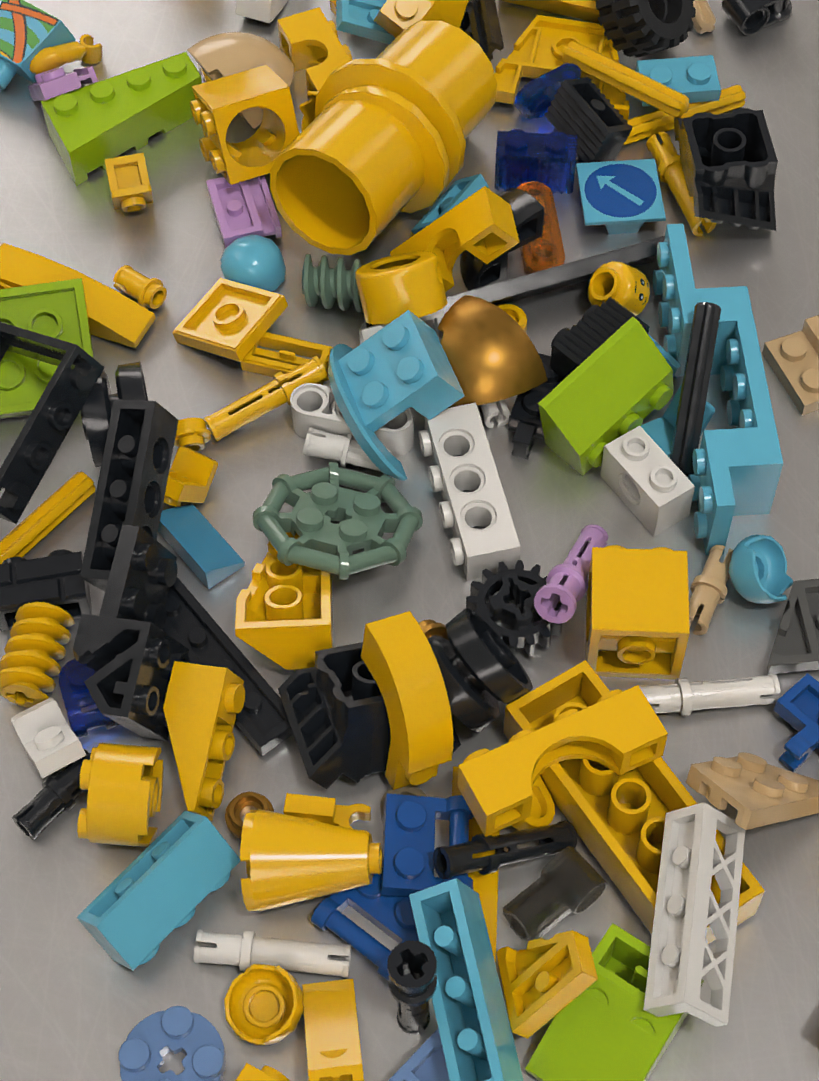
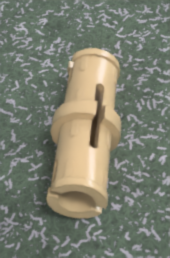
[689,545,733,635]

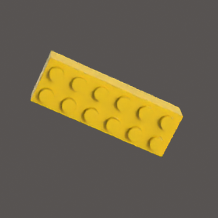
[503,660,765,944]

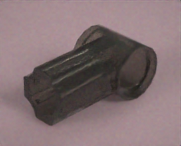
[503,846,608,942]

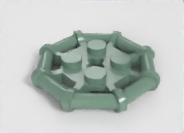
[252,462,423,580]

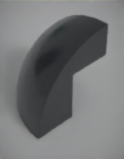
[460,188,545,291]

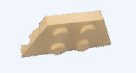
[686,752,819,830]

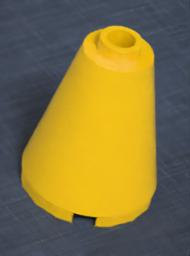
[240,809,382,912]

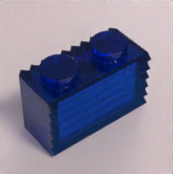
[494,129,577,194]

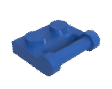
[380,793,474,897]
[311,874,419,981]

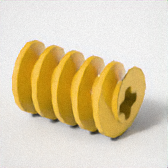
[0,602,75,708]

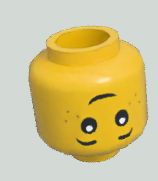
[588,261,650,316]

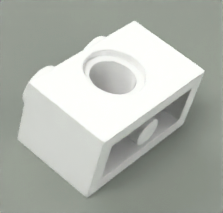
[600,425,695,537]

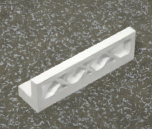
[643,802,745,1027]

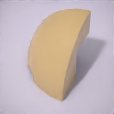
[188,32,294,129]

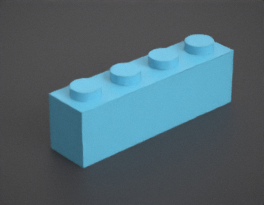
[409,878,524,1081]

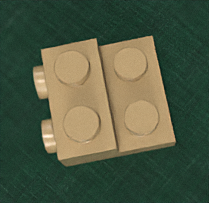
[762,315,819,416]

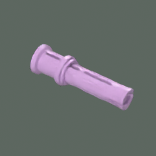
[534,524,608,624]

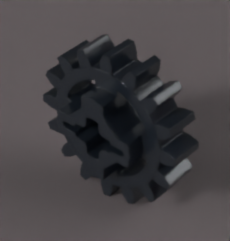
[466,560,563,656]

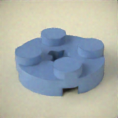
[119,1006,226,1081]

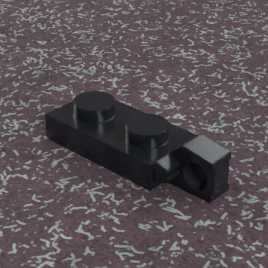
[508,353,564,460]

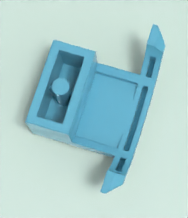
[328,310,465,481]

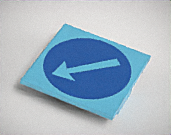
[576,159,666,235]

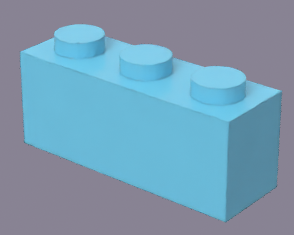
[76,810,240,970]

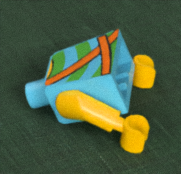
[0,0,102,90]

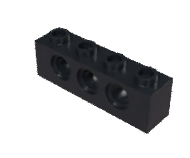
[80,399,178,592]

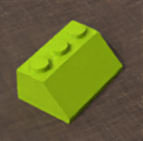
[538,316,674,476]

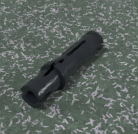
[433,820,577,880]

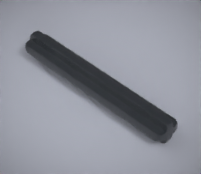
[670,302,721,477]

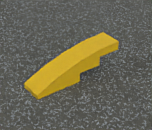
[0,243,156,349]

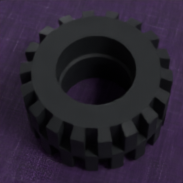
[596,0,696,58]

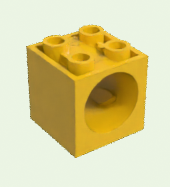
[190,65,299,185]
[585,545,690,680]

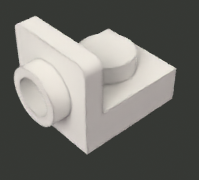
[11,698,86,779]

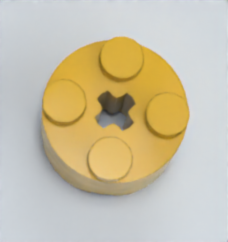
[77,743,164,847]

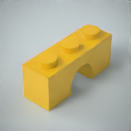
[277,7,353,99]
[390,186,520,292]

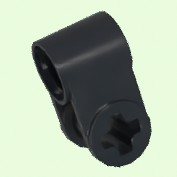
[722,0,792,35]

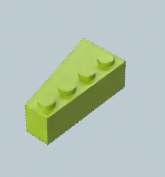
[41,52,202,186]

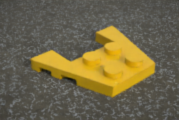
[494,15,630,120]

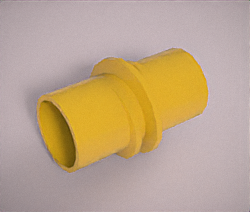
[270,21,497,255]

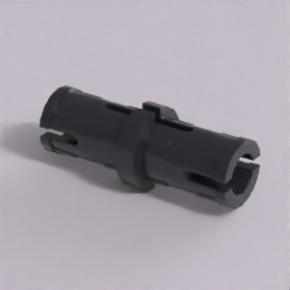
[12,750,91,840]

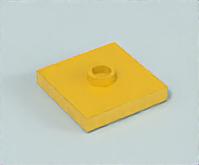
[172,278,288,362]

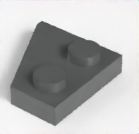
[766,579,819,675]

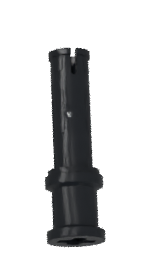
[387,940,437,1035]

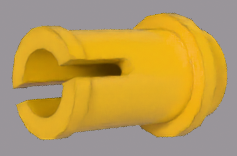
[113,265,167,309]

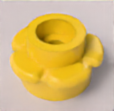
[174,417,211,452]

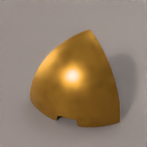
[438,295,547,408]

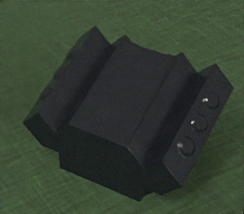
[674,108,778,231]
[278,642,461,789]

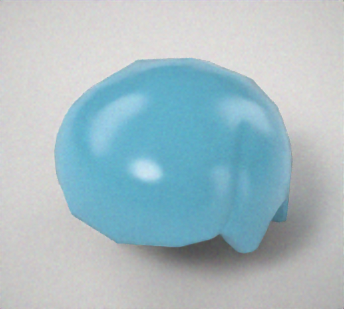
[220,234,286,292]
[728,535,793,604]

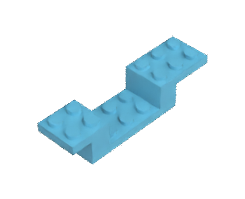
[653,224,784,556]

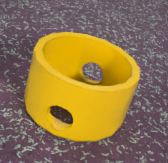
[355,251,448,325]

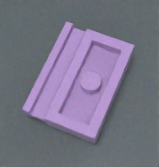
[27,66,98,101]
[206,175,282,249]

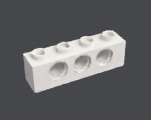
[419,403,521,581]

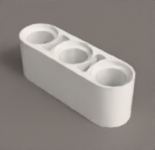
[290,383,414,457]

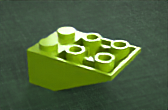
[525,923,704,1081]

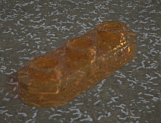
[517,182,565,275]

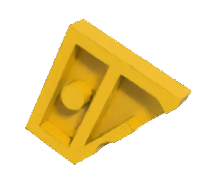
[496,930,598,1039]

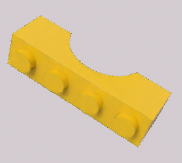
[458,685,668,837]

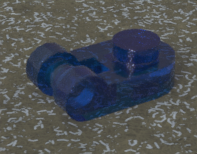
[514,63,581,119]
[59,659,121,739]

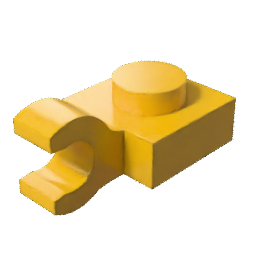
[283,793,371,832]

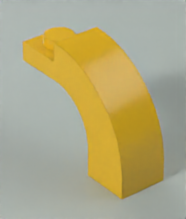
[361,611,453,790]

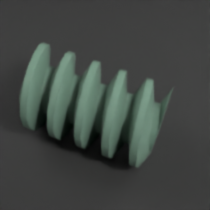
[302,254,373,312]

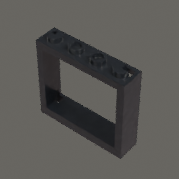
[0,322,105,524]

